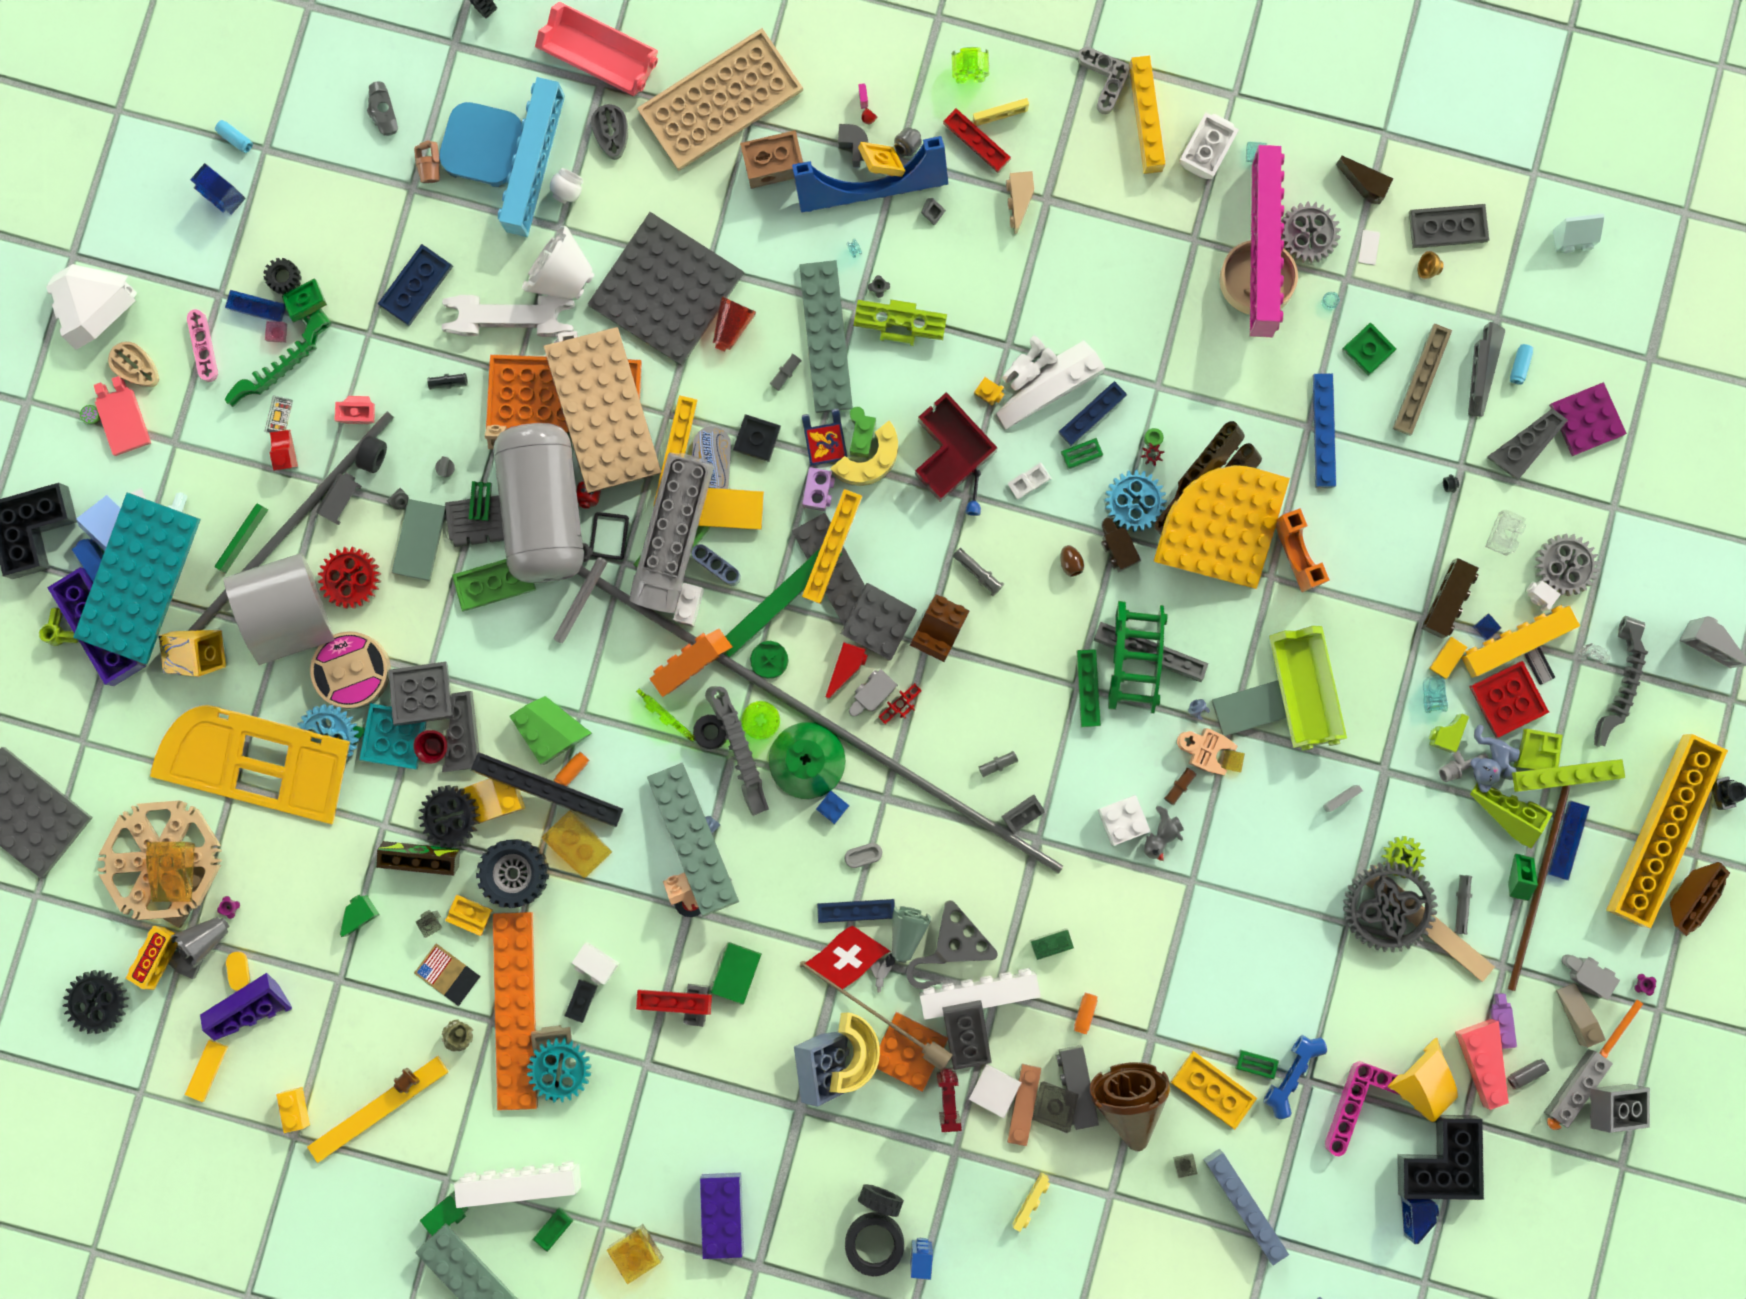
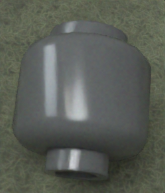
[894,127,922,156]

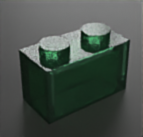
[1029,928,1074,960]

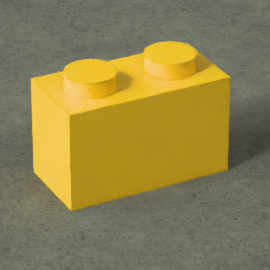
[276,1087,310,1133]

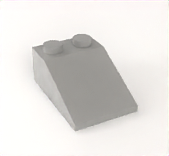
[1679,616,1746,668]

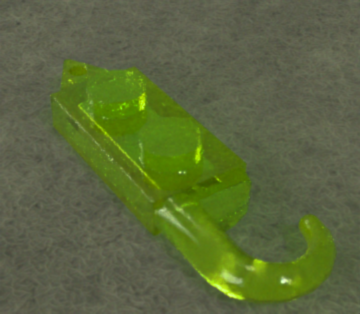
[636,688,695,742]

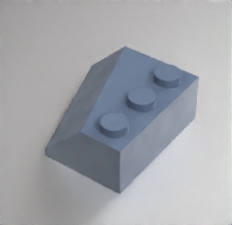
[794,1032,850,1107]

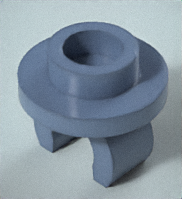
[1188,699,1210,720]

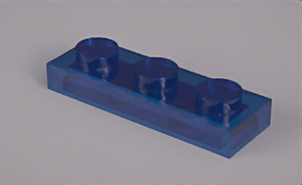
[225,290,286,323]

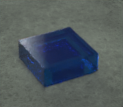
[1473,613,1502,641]

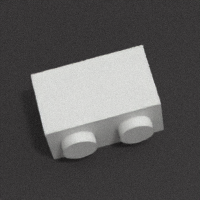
[673,583,704,627]
[572,942,620,985]

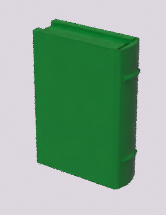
[710,942,762,1005]

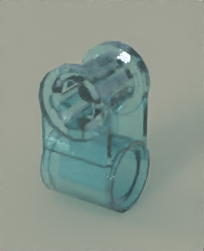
[1423,676,1448,713]

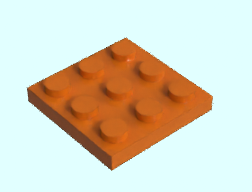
[877,1012,948,1092]

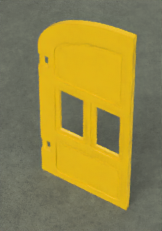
[150,705,350,824]

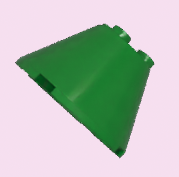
[769,722,846,799]

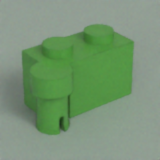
[850,407,876,459]

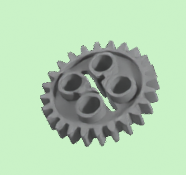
[1281,201,1341,264]
[1534,533,1600,596]

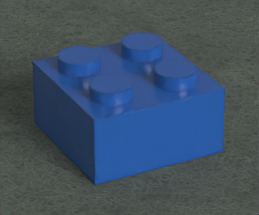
[816,791,850,824]

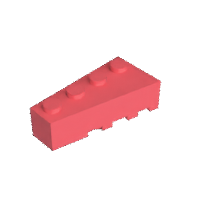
[1455,1019,1509,1110]

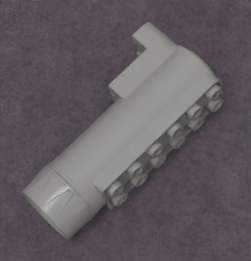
[629,453,714,613]

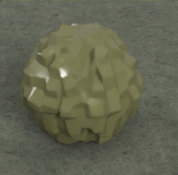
[442,1019,473,1052]

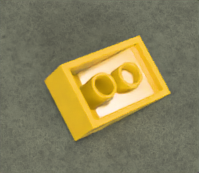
[464,778,525,825]

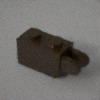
[1101,518,1141,572]

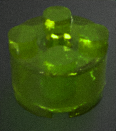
[951,47,990,83]
[741,701,781,740]

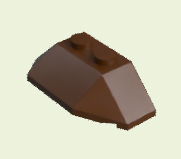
[1670,862,1730,936]

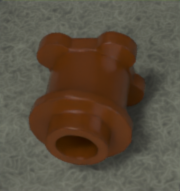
[394,1068,420,1093]

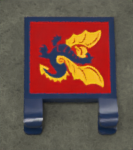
[802,409,847,466]

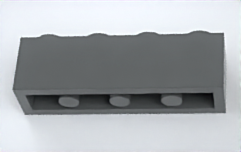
[1056,1045,1099,1130]

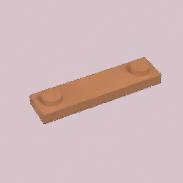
[1007,1064,1041,1146]

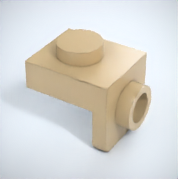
[485,425,507,449]

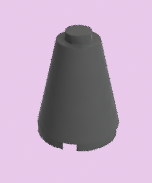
[170,917,229,968]

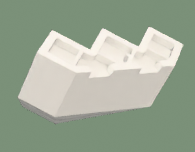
[46,264,137,350]

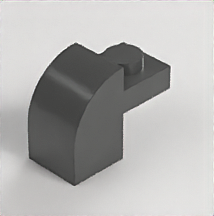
[838,124,868,167]

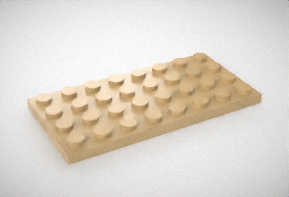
[637,28,803,171]
[544,327,661,493]

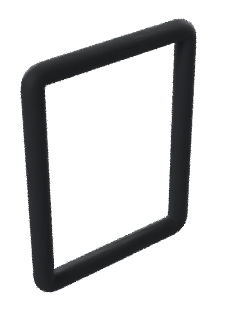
[590,512,629,560]

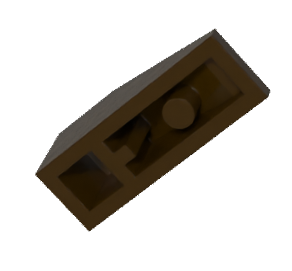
[1336,155,1394,204]

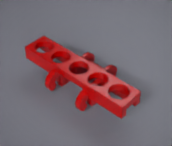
[878,683,922,724]

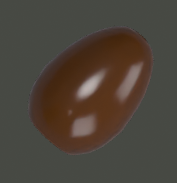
[1060,545,1084,577]

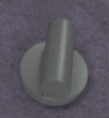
[387,488,409,509]

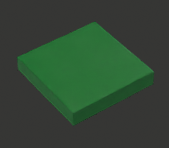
[282,278,327,323]
[1342,322,1397,376]

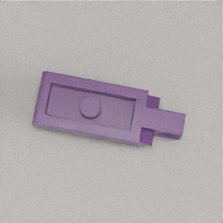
[1490,993,1517,1049]

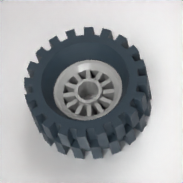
[476,839,549,908]

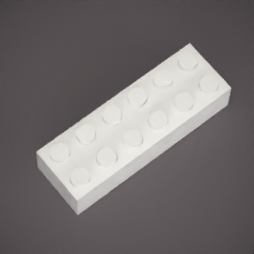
[919,968,1041,1020]
[454,1161,581,1208]

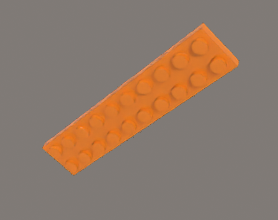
[493,912,538,1110]

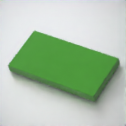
[452,559,536,612]

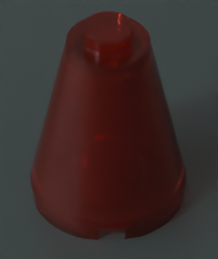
[713,296,757,352]

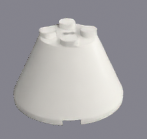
[522,225,594,300]

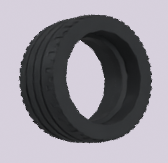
[845,1212,904,1277]

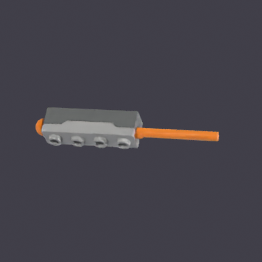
[1544,1000,1643,1130]

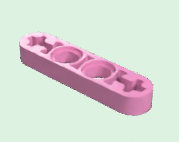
[187,309,218,382]

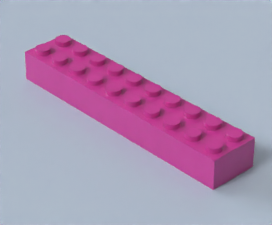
[1250,145,1285,338]

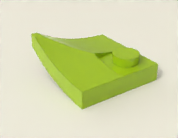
[1514,729,1563,770]

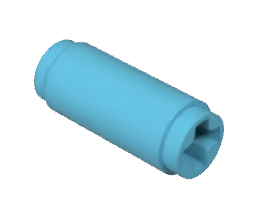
[215,120,253,153]
[1510,344,1533,385]

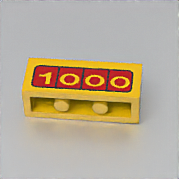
[126,926,178,990]

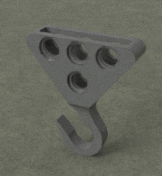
[906,900,998,989]

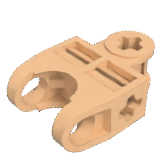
[1177,728,1238,775]

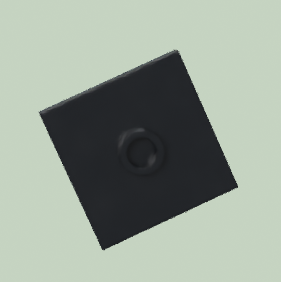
[733,414,781,462]

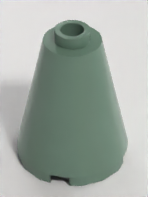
[892,906,931,963]

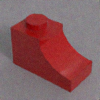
[269,429,298,471]

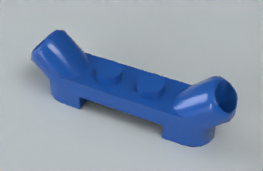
[1263,1035,1327,1119]

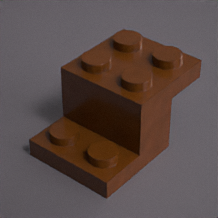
[910,594,970,662]

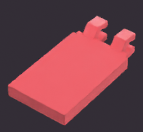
[94,376,151,456]

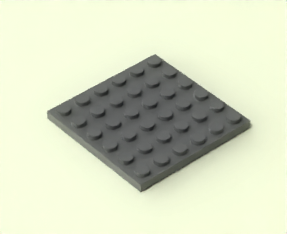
[588,212,744,366]

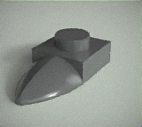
[168,951,203,979]

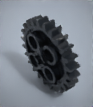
[418,785,480,848]
[62,970,129,1034]

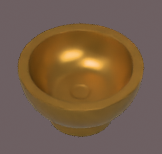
[1417,251,1444,279]

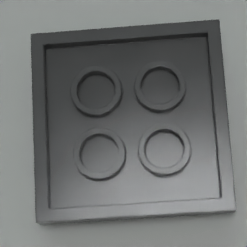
[840,583,917,661]
[388,661,453,726]

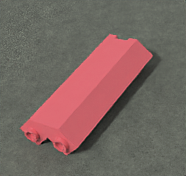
[535,1,658,96]

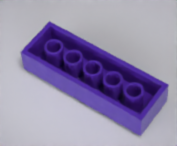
[47,567,147,686]

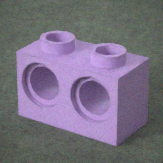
[802,467,835,511]

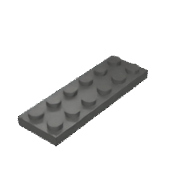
[792,513,865,626]

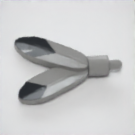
[870,953,896,993]

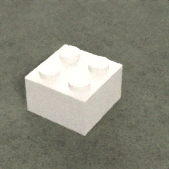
[1097,795,1151,846]

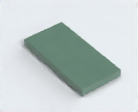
[392,499,446,581]
[1212,680,1287,736]

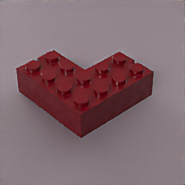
[915,392,998,502]

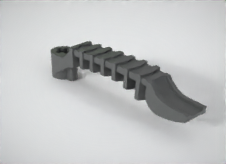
[1594,616,1648,747]

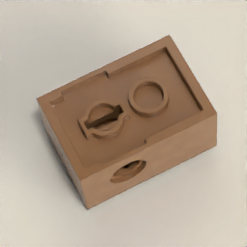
[740,130,803,189]

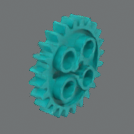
[527,1038,592,1103]

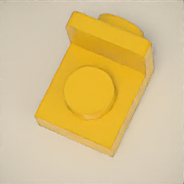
[974,377,1005,406]

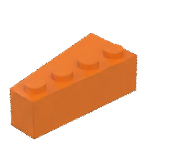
[649,629,732,697]

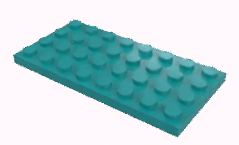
[73,492,201,664]

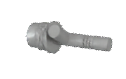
[1438,751,1488,782]

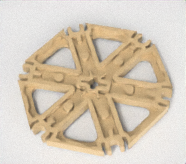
[98,800,222,920]

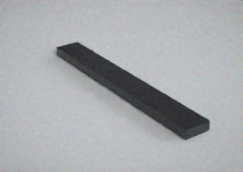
[470,752,623,827]

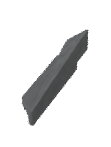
[1468,322,1505,417]

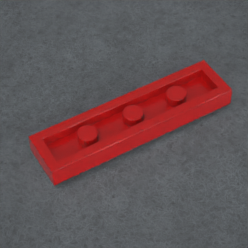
[943,108,1011,173]
[636,989,712,1015]

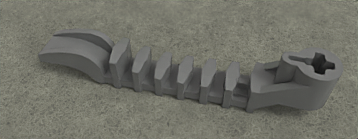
[705,686,769,816]

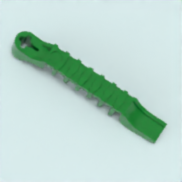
[224,308,331,407]

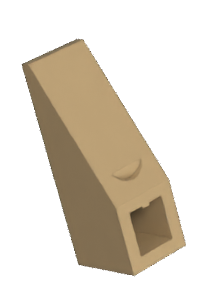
[1006,171,1034,234]

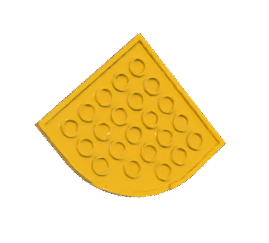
[1154,465,1290,589]

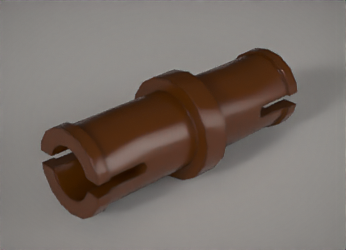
[1164,768,1197,806]

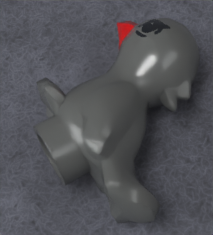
[1144,806,1184,861]

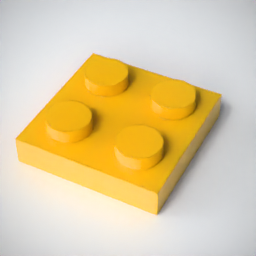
[858,142,905,177]

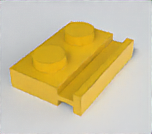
[445,894,493,936]

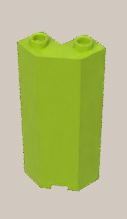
[1269,626,1347,751]

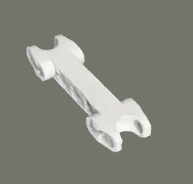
[442,295,575,337]

